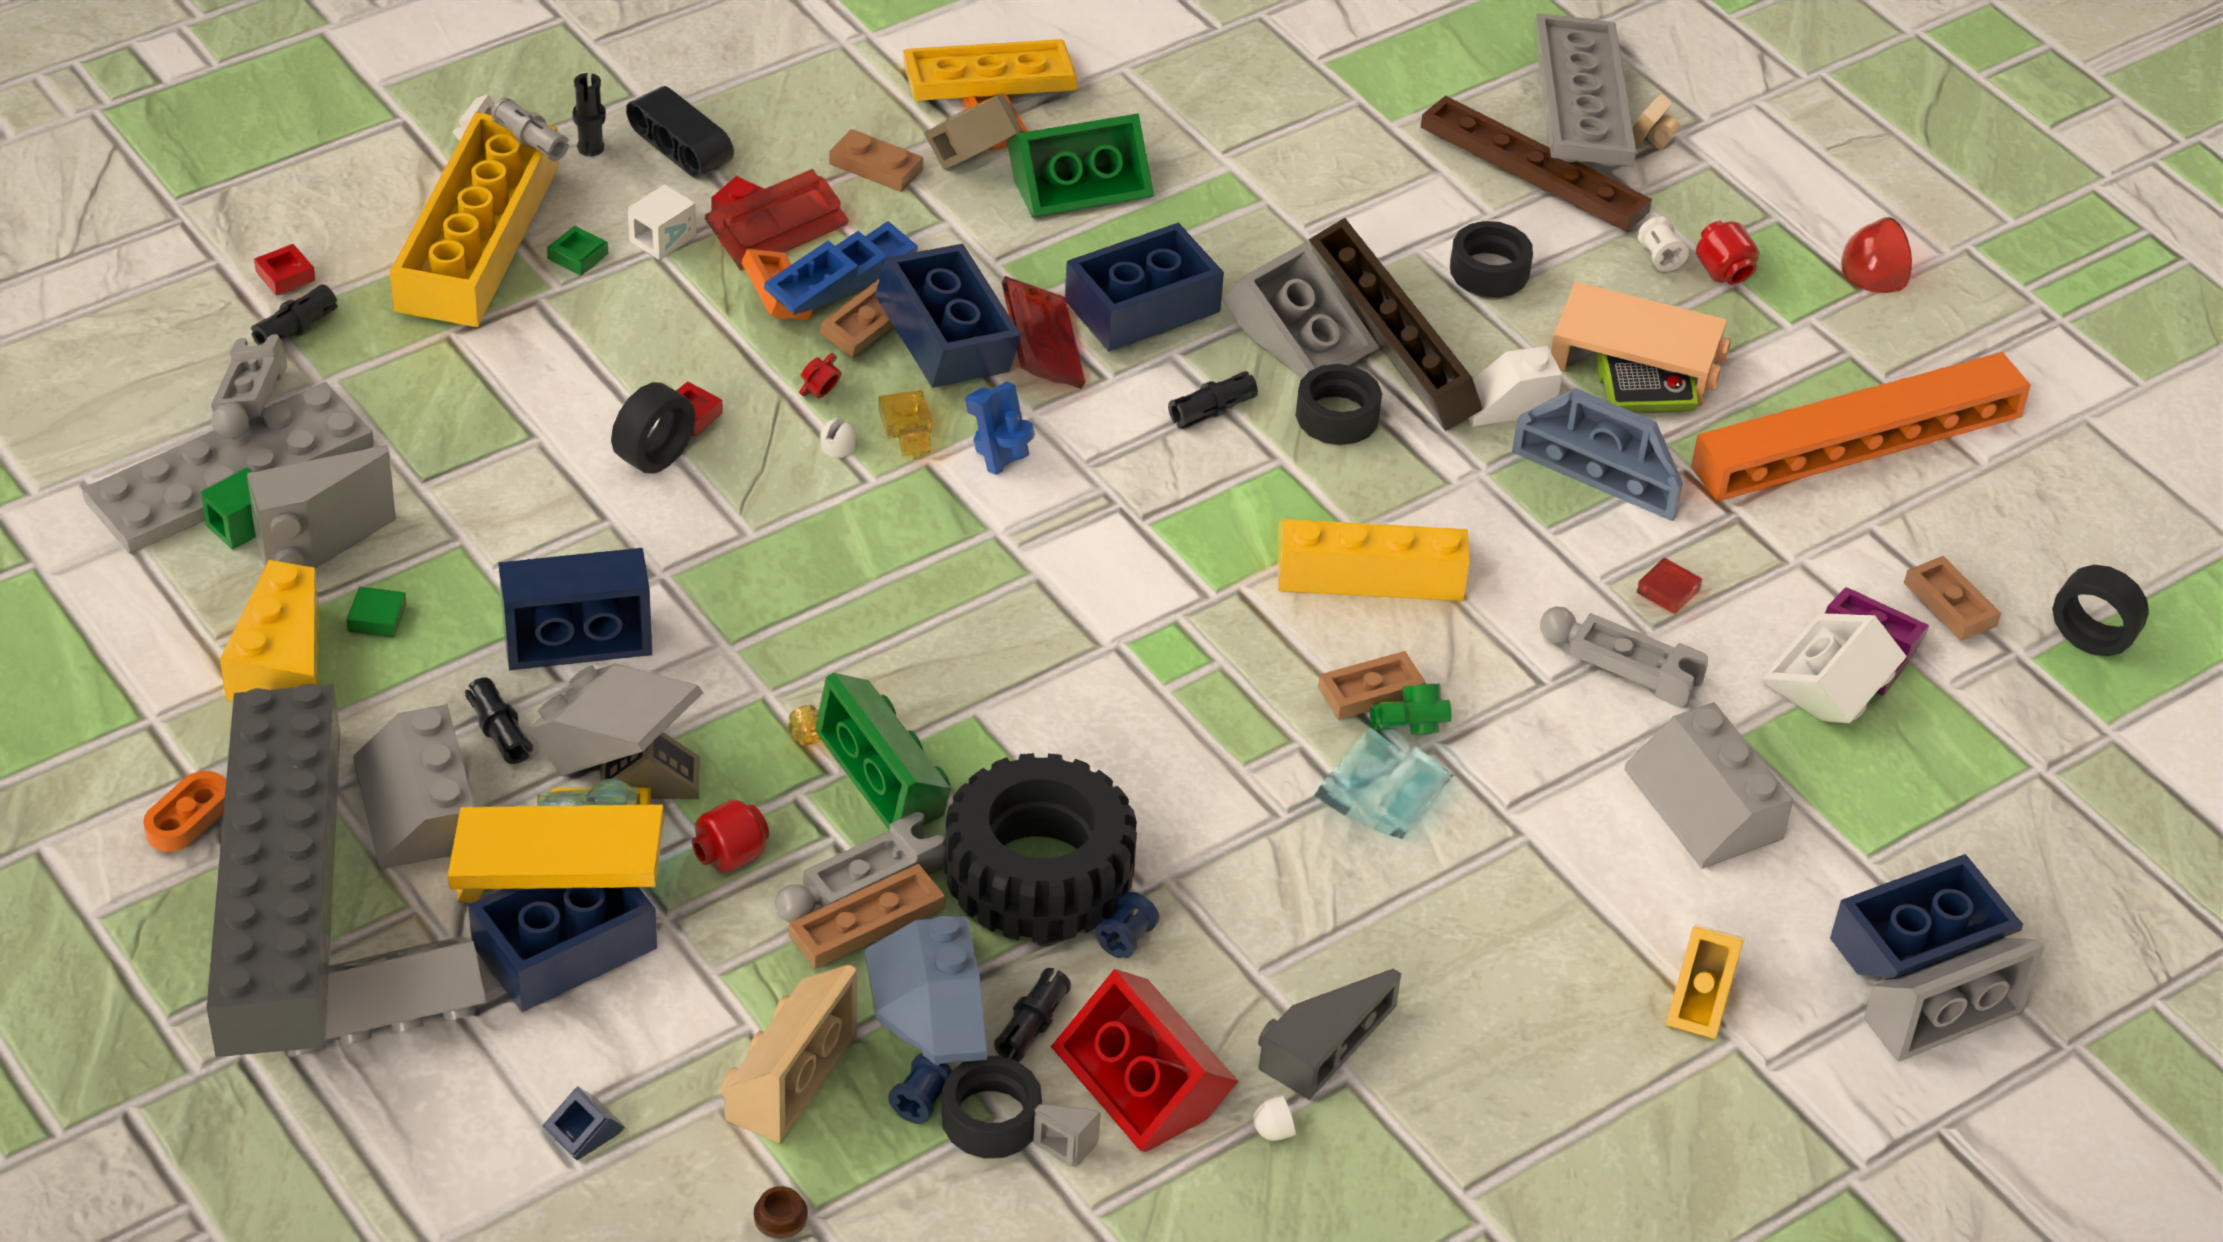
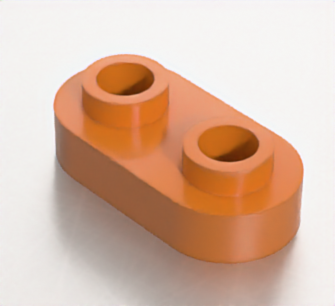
[143,771,226,852]

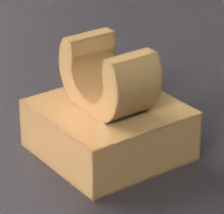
[1632,93,1681,150]

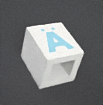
[628,184,696,260]

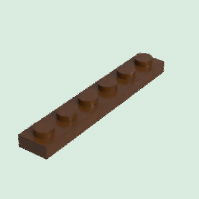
[1420,95,1652,232]

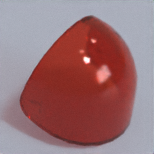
[1841,217,1912,293]

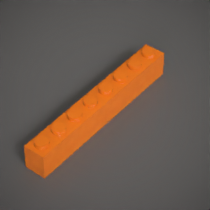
[1691,352,2031,502]

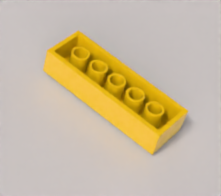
[390,112,559,327]

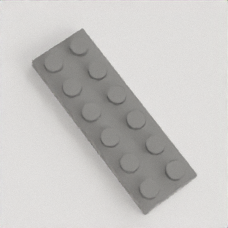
[1534,13,1636,167]
[82,382,374,554]

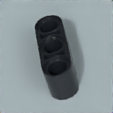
[626,86,734,178]

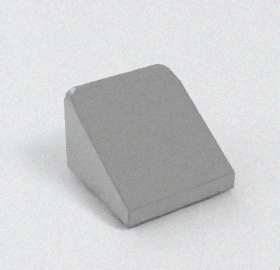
[1033,1104,1101,1167]

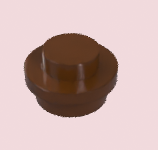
[753,1186,808,1239]

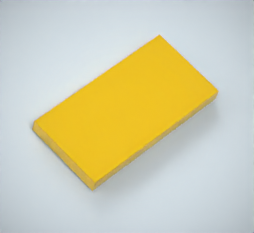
[903,39,1077,101]
[447,805,665,890]

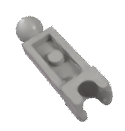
[211,334,287,439]
[1540,606,1708,708]
[775,812,945,923]

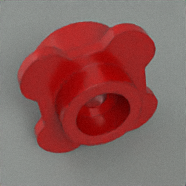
[799,353,842,398]

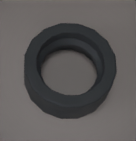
[1450,221,1533,298]
[1295,364,1382,445]
[611,382,696,474]
[2052,564,2149,656]
[942,1056,1042,1158]

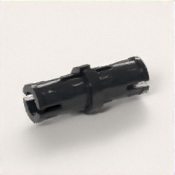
[572,73,606,156]
[251,284,338,345]
[1168,371,1258,427]
[465,677,533,764]
[994,968,1071,1062]

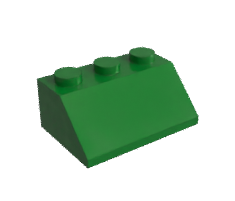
[1007,113,1154,218]
[815,673,951,831]

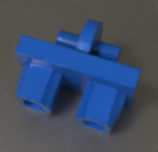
[965,381,1035,475]

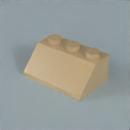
[721,965,857,1144]

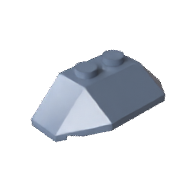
[1512,388,1683,521]
[865,916,987,1064]

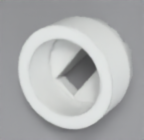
[820,418,856,458]
[1254,1095,1296,1141]

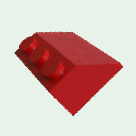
[1051,969,1239,1152]

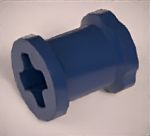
[1095,892,1160,958]
[888,1053,952,1123]

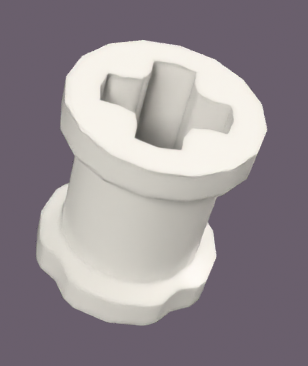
[1638,216,1689,272]

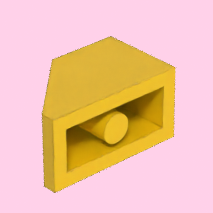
[1666,924,1745,1039]

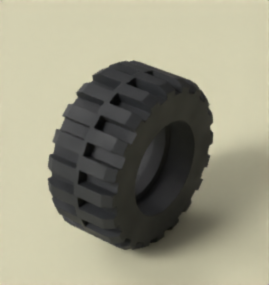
[945,753,1137,943]

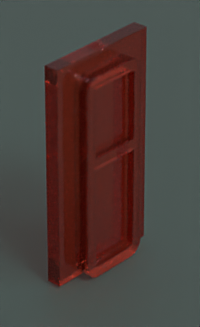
[704,169,849,271]
[1001,276,1086,389]

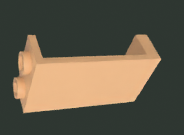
[1551,282,1731,406]

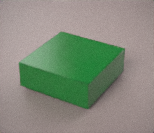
[547,225,609,276]
[347,586,407,637]

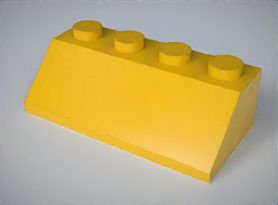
[1278,519,1470,601]

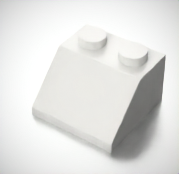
[1762,613,1907,723]

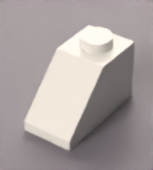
[1468,346,1562,427]

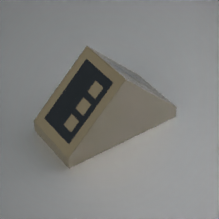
[600,732,700,799]

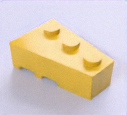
[220,560,320,701]

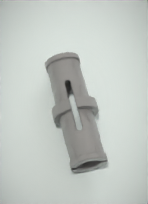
[491,97,569,161]

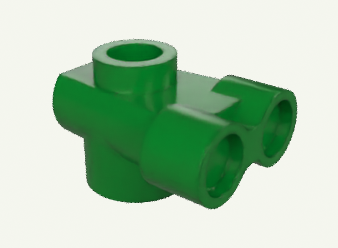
[1370,684,1452,735]

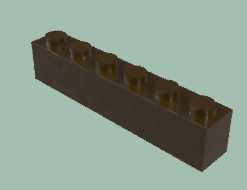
[1308,218,1483,431]

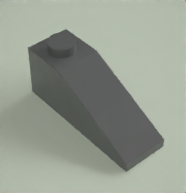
[1258,968,1401,1100]

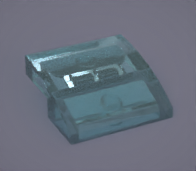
[1314,727,1454,839]

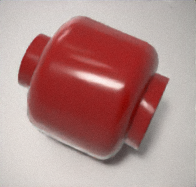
[1696,221,1760,285]
[692,799,770,873]

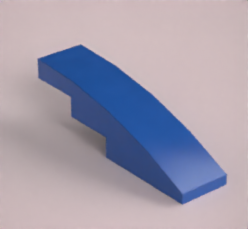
[764,221,918,315]

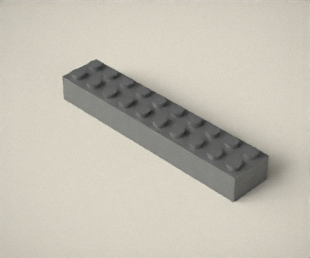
[207,684,340,1057]

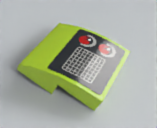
[1596,352,1698,413]

